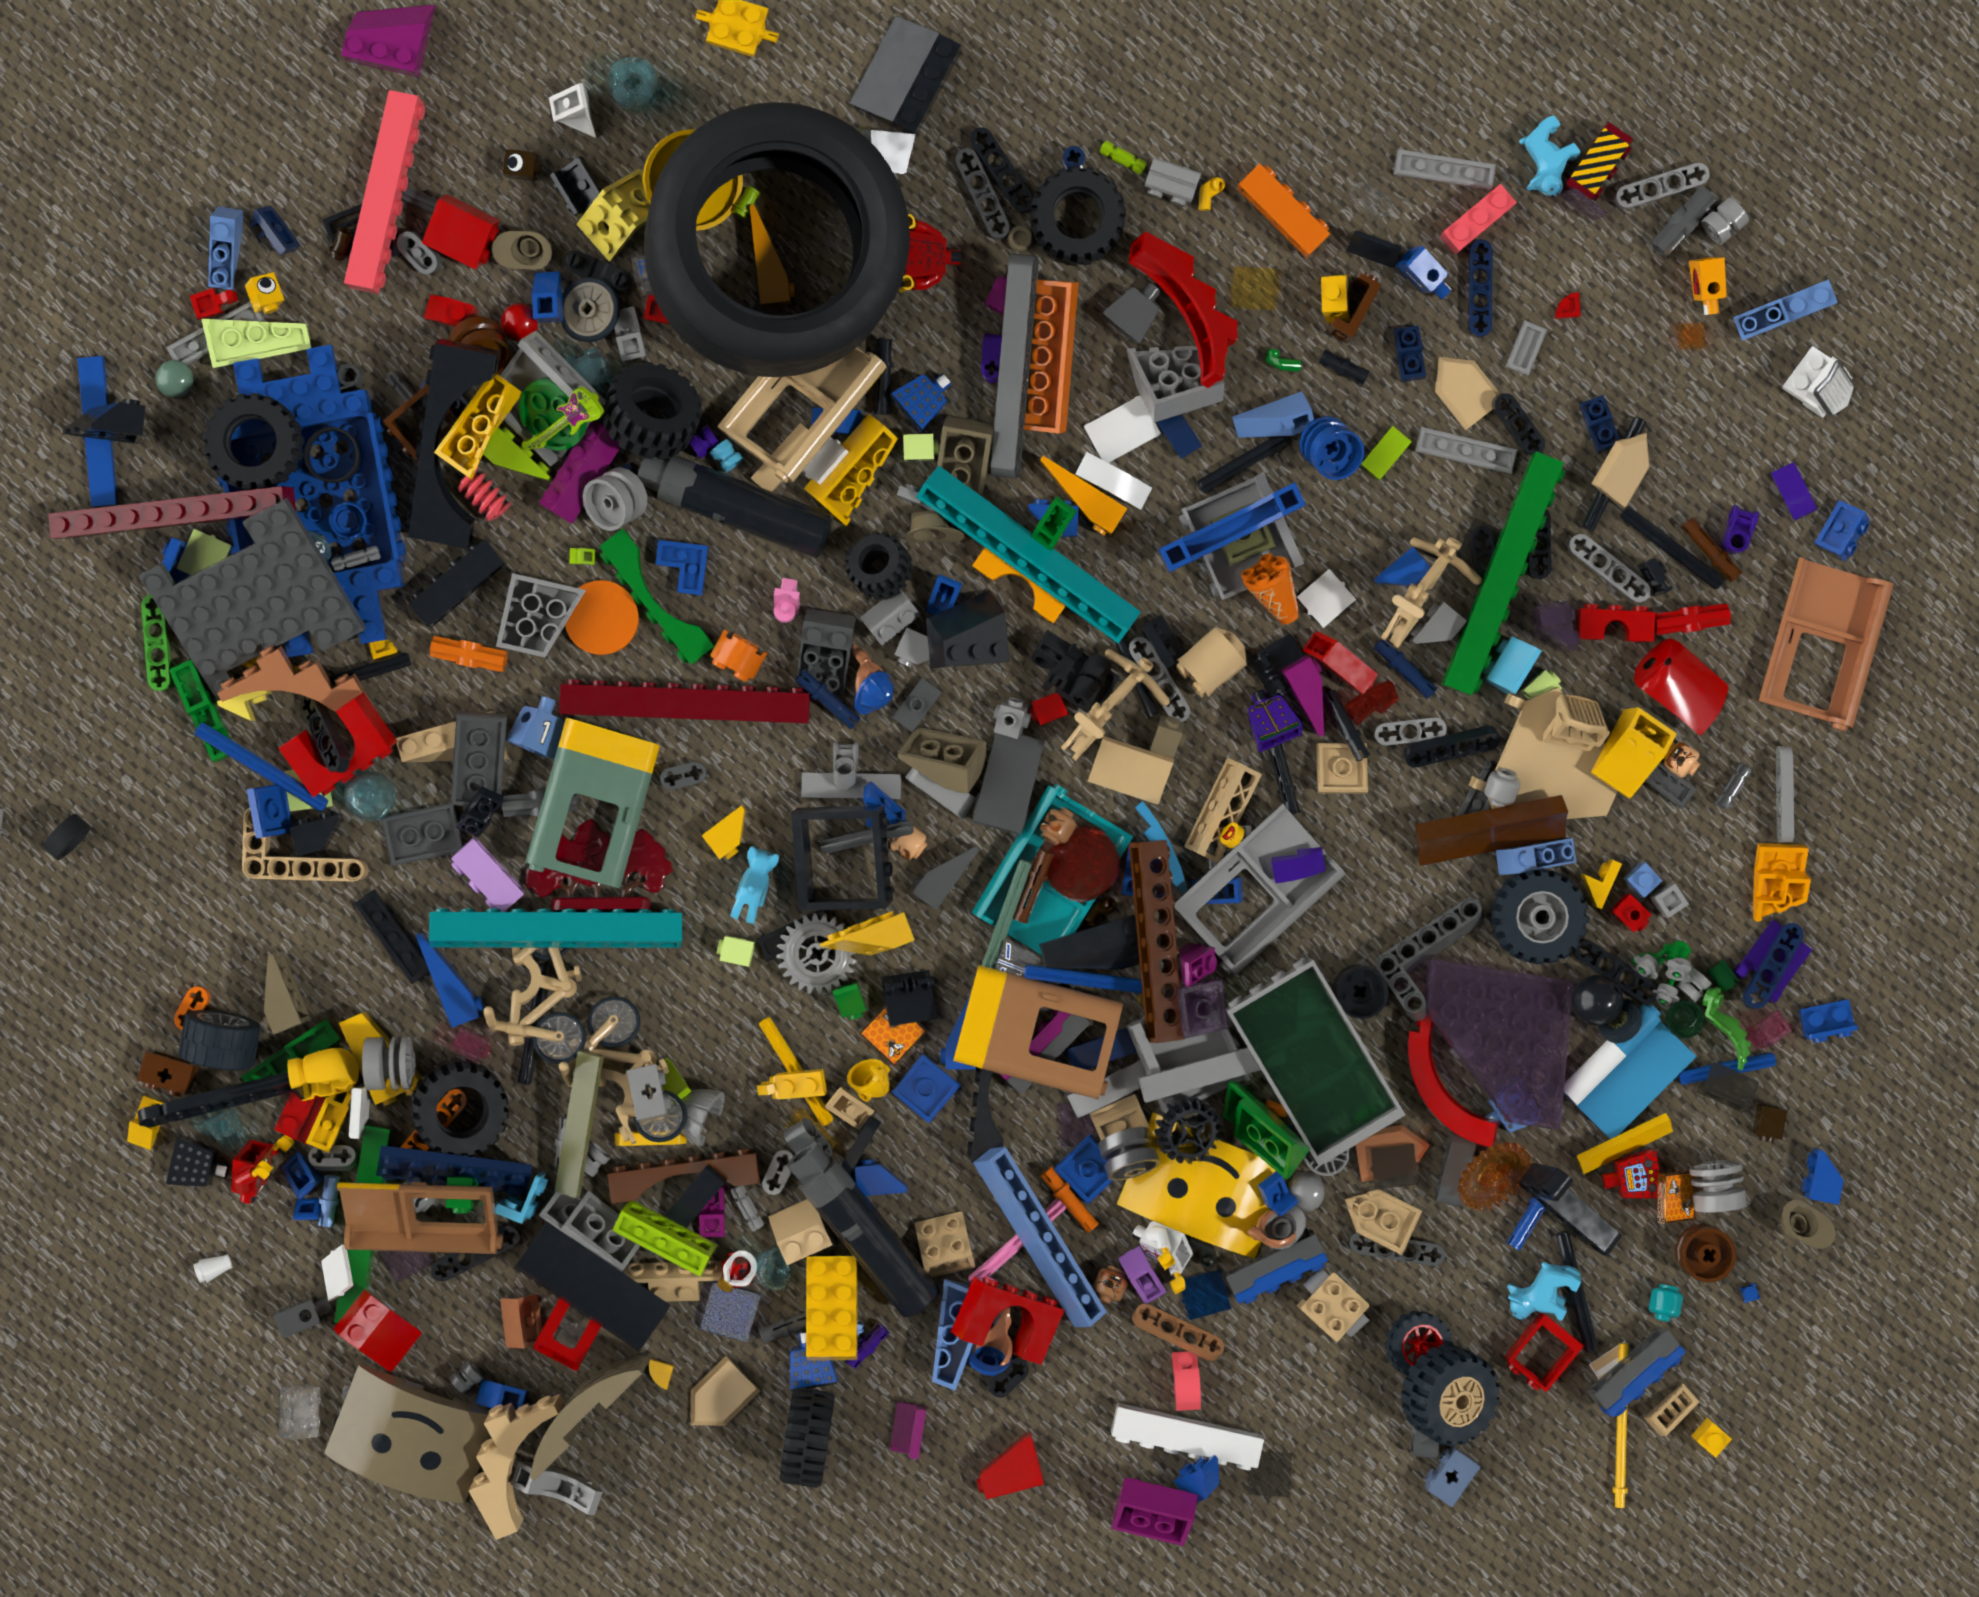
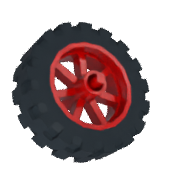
[1385,1311,1454,1376]

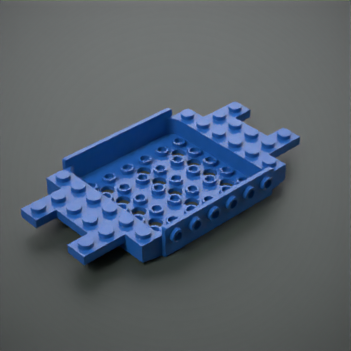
[218,345,406,658]

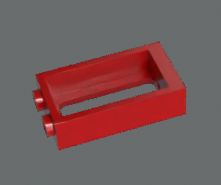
[533,1298,601,1372]

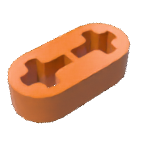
[174,986,211,1030]

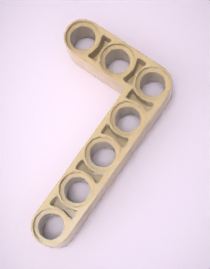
[242,808,369,882]

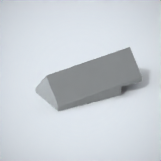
[539,1191,640,1272]

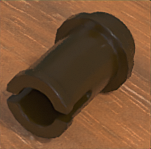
[329,227,354,261]

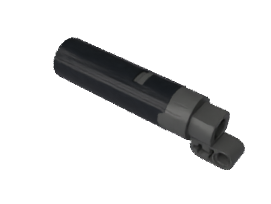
[631,451,834,558]
[784,1118,939,1318]

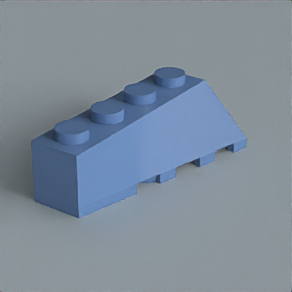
[932,1279,973,1391]

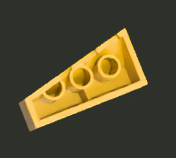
[434,374,522,480]
[803,414,898,527]

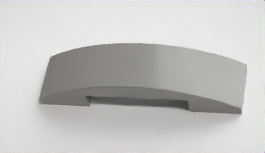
[1067,1059,1147,1118]

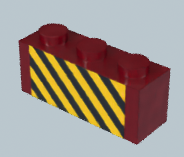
[1563,122,1633,205]

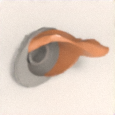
[1248,1206,1306,1250]

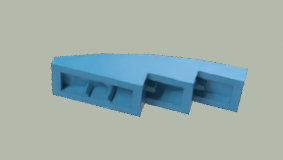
[1134,801,1188,895]

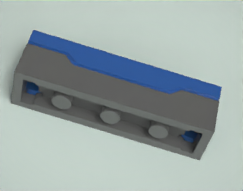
[1224,1231,1328,1304]
[1586,1327,1686,1417]

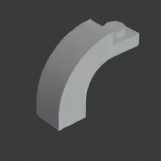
[511,1461,603,1515]

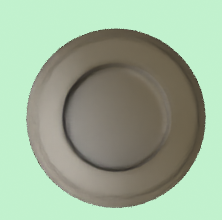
[1007,226,1032,252]

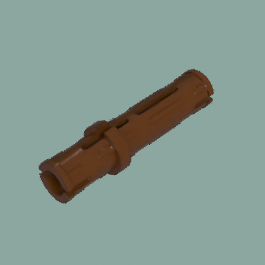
[1680,517,1743,583]
[1013,849,1055,924]

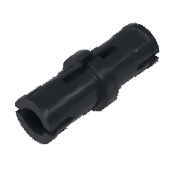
[1318,349,1370,385]

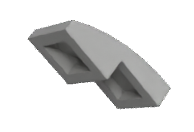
[614,306,646,361]

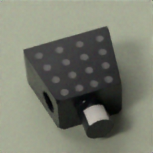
[166,1135,230,1187]

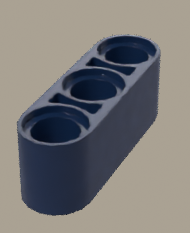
[1065,1028,1137,1070]

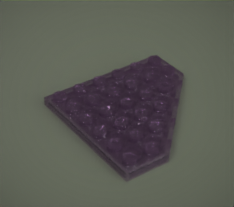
[1425,959,1574,1130]

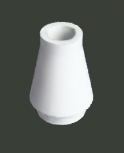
[193,1254,233,1283]

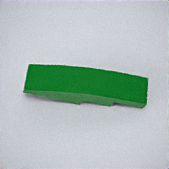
[1030,496,1077,551]
[169,659,232,763]
[241,1019,340,1082]

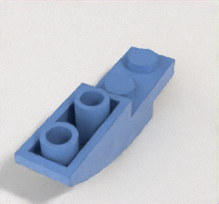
[1733,279,1838,341]

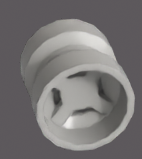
[1676,968,1712,1003]
[585,1142,610,1177]

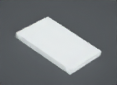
[1084,396,1161,464]

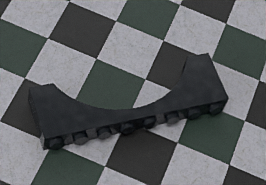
[406,339,500,549]

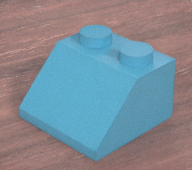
[1483,636,1542,695]

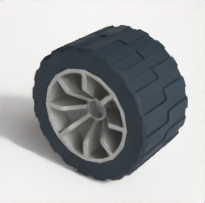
[178,1010,261,1070]

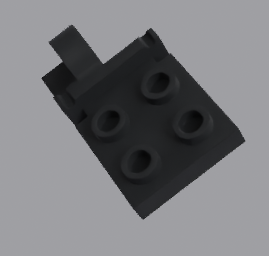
[1031,630,1120,713]

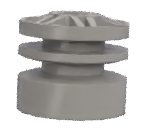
[362,1036,416,1090]
[1689,1160,1747,1213]

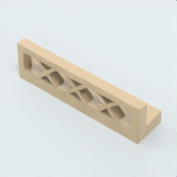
[1184,758,1262,863]

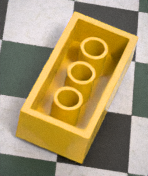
[806,1256,858,1361]

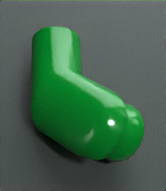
[1265,349,1301,372]

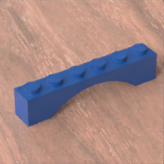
[1158,482,1306,573]

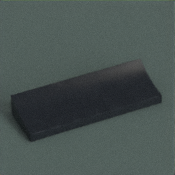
[515,1221,670,1352]

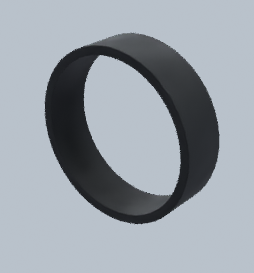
[304,427,362,483]

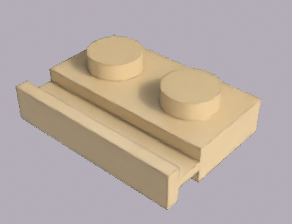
[1089,1093,1149,1140]

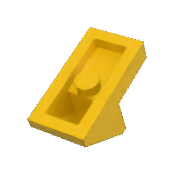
[1580,859,1622,909]
[127,1095,165,1150]

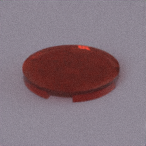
[1046,828,1120,901]

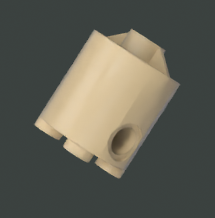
[1176,627,1247,698]

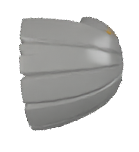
[672,1089,725,1146]

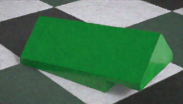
[1223,1081,1310,1180]

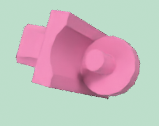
[774,578,800,623]

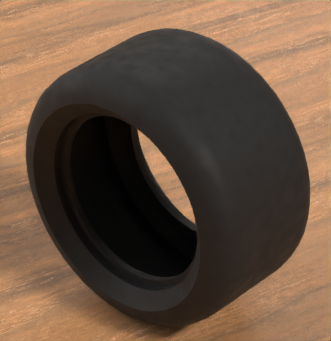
[644,102,910,377]

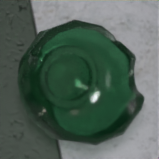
[1666,999,1704,1039]

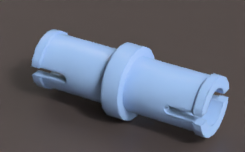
[318,1175,340,1227]

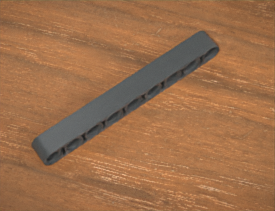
[991,253,1039,479]

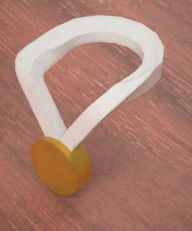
[717,1250,757,1292]

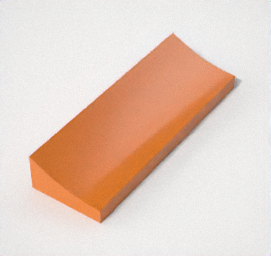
[1024,279,1079,434]

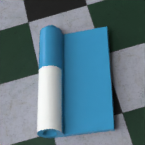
[1559,1004,1697,1139]

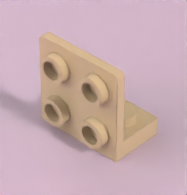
[915,1212,976,1278]
[1296,1272,1369,1342]

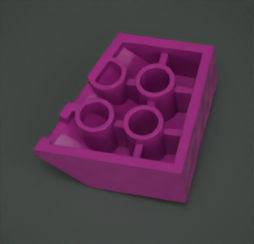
[341,5,436,78]

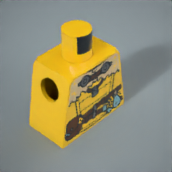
[1321,274,1352,323]

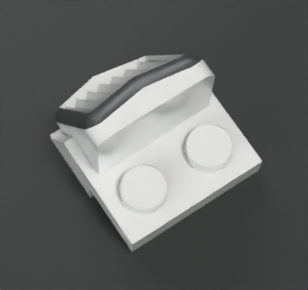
[1782,346,1854,418]

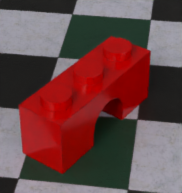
[1575,604,1655,643]

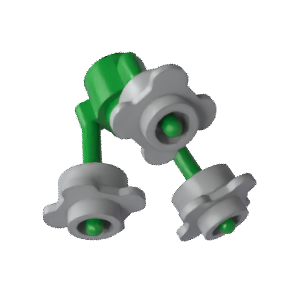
[1634,940,1692,1005]

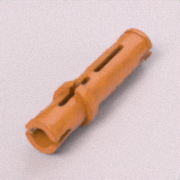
[1039,1166,1099,1233]

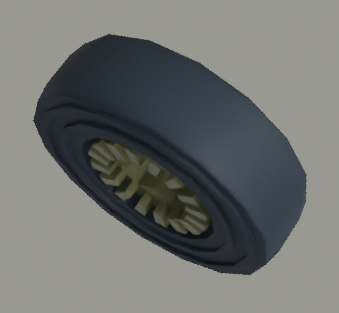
[1597,1000,1642,1043]

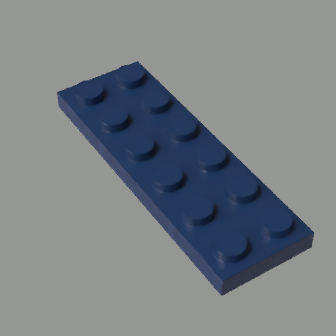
[376,1145,532,1196]

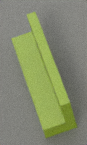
[612,1201,718,1277]

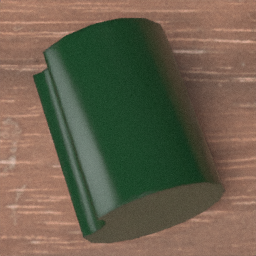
[1707,959,1739,992]

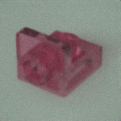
[1746,1010,1792,1050]

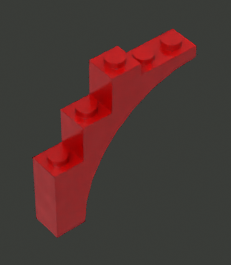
[1129,231,1238,388]

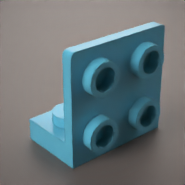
[495,1170,548,1224]

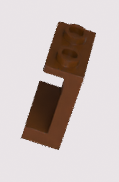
[1326,272,1382,344]

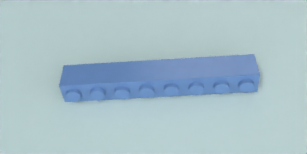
[973,1147,1107,1327]

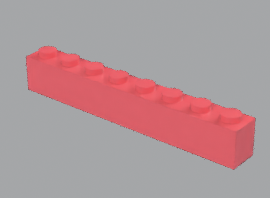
[344,90,425,294]

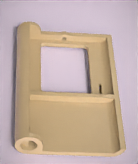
[717,347,887,483]

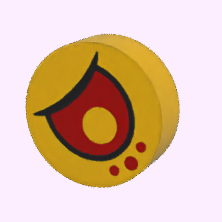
[1220,822,1244,848]

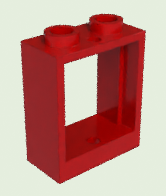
[1504,1312,1584,1392]

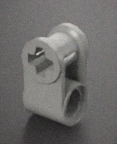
[833,742,859,790]

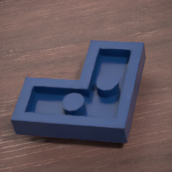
[655,540,709,596]

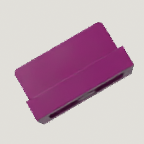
[890,1402,927,1459]

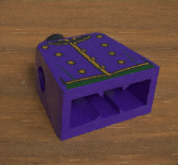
[1248,689,1302,753]

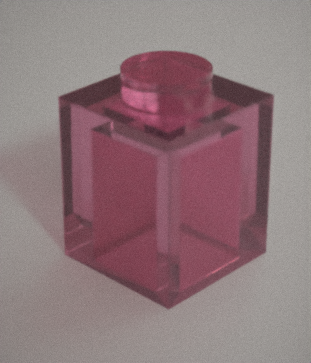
[450,1026,492,1063]

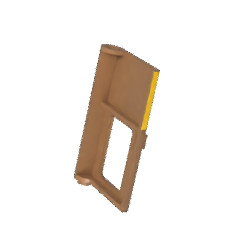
[337,1182,503,1254]

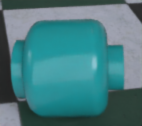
[1648,1284,1683,1322]

